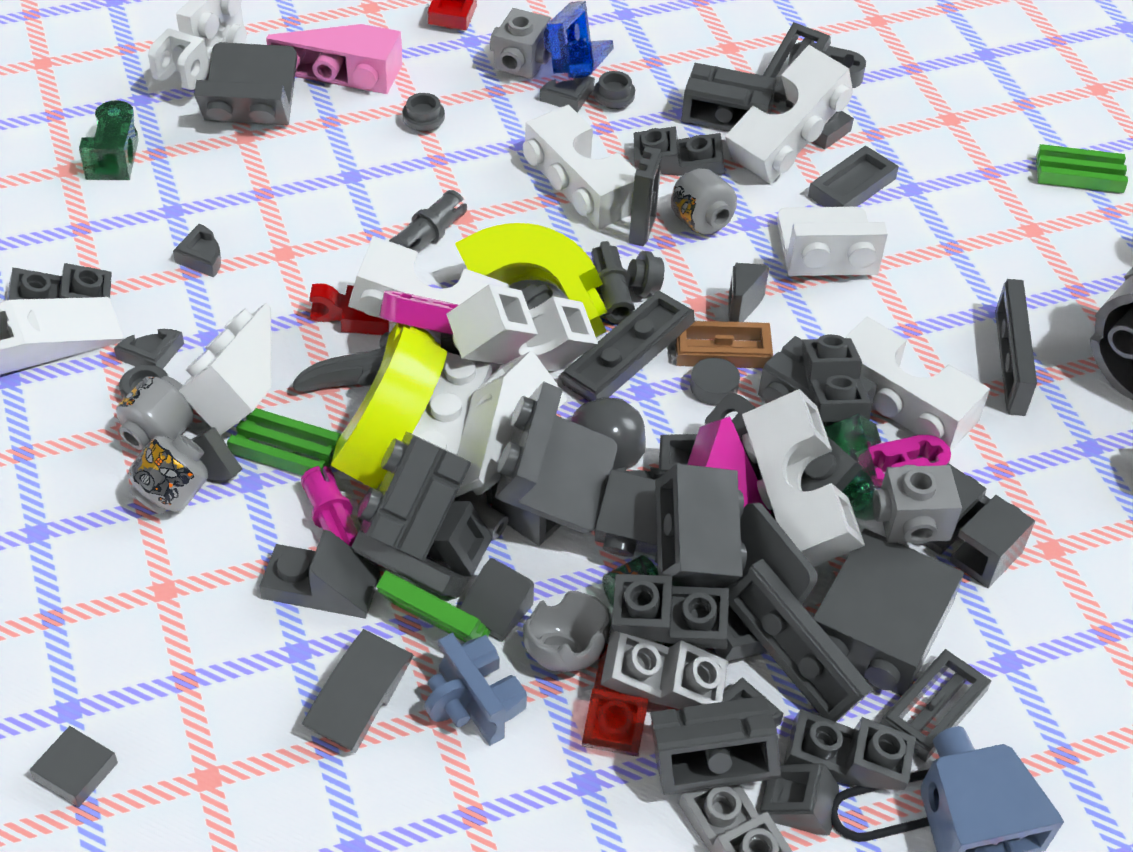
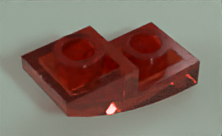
[582,644,649,757]

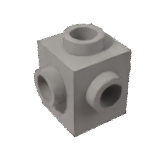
[490,8,552,79]
[873,465,962,544]

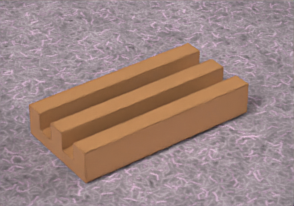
[675,321,773,368]

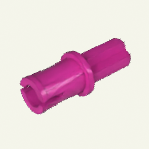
[301,466,358,547]

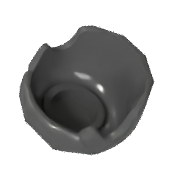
[570,397,646,470]

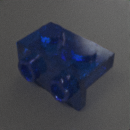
[544,1,614,78]

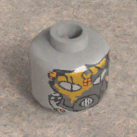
[671,168,737,235]
[116,376,193,450]
[128,434,208,514]

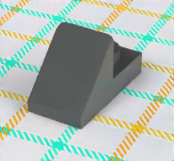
[259,530,380,619]

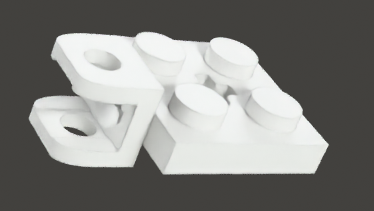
[148,0,247,90]

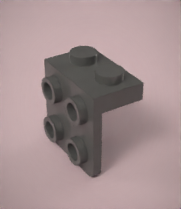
[194,42,297,125]
[495,381,617,534]
[712,503,818,661]

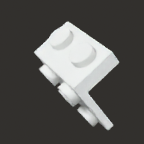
[777,207,888,276]

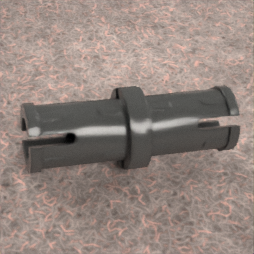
[389,190,467,253]

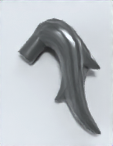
[293,332,390,391]

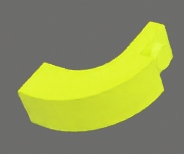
[455,223,607,337]
[331,323,447,489]

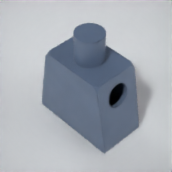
[921,726,1064,852]

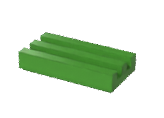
[1036,144,1128,193]
[227,408,341,478]
[376,570,491,642]

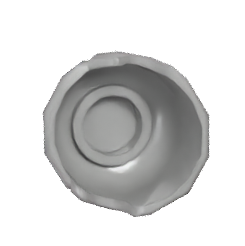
[523,591,611,673]

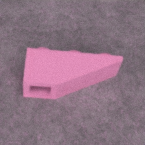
[266,24,403,94]

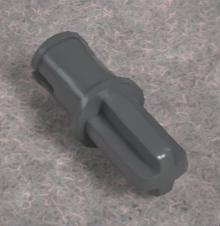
[591,241,635,324]

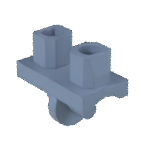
[424,633,527,746]

